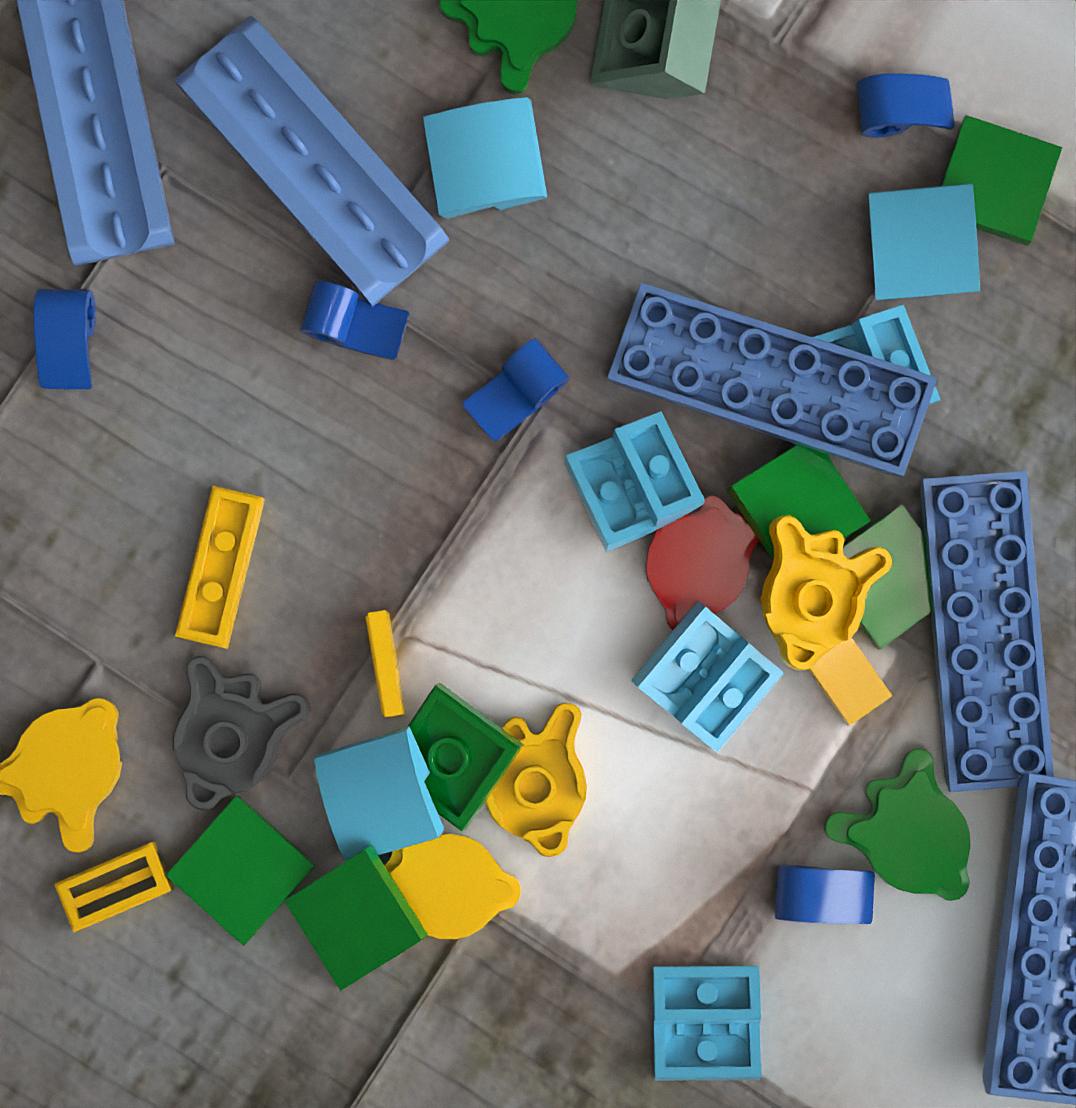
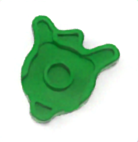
[439,0,577,94]
[824,749,970,901]

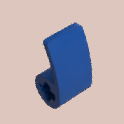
[856,73,955,138]
[300,281,409,360]
[34,289,96,389]
[462,339,570,441]
[774,865,875,924]

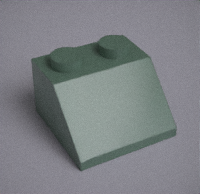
[590,0,721,99]

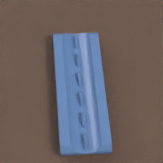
[17,0,175,266]
[174,15,450,307]
[607,282,938,478]
[920,471,1054,792]
[982,773,1076,1105]

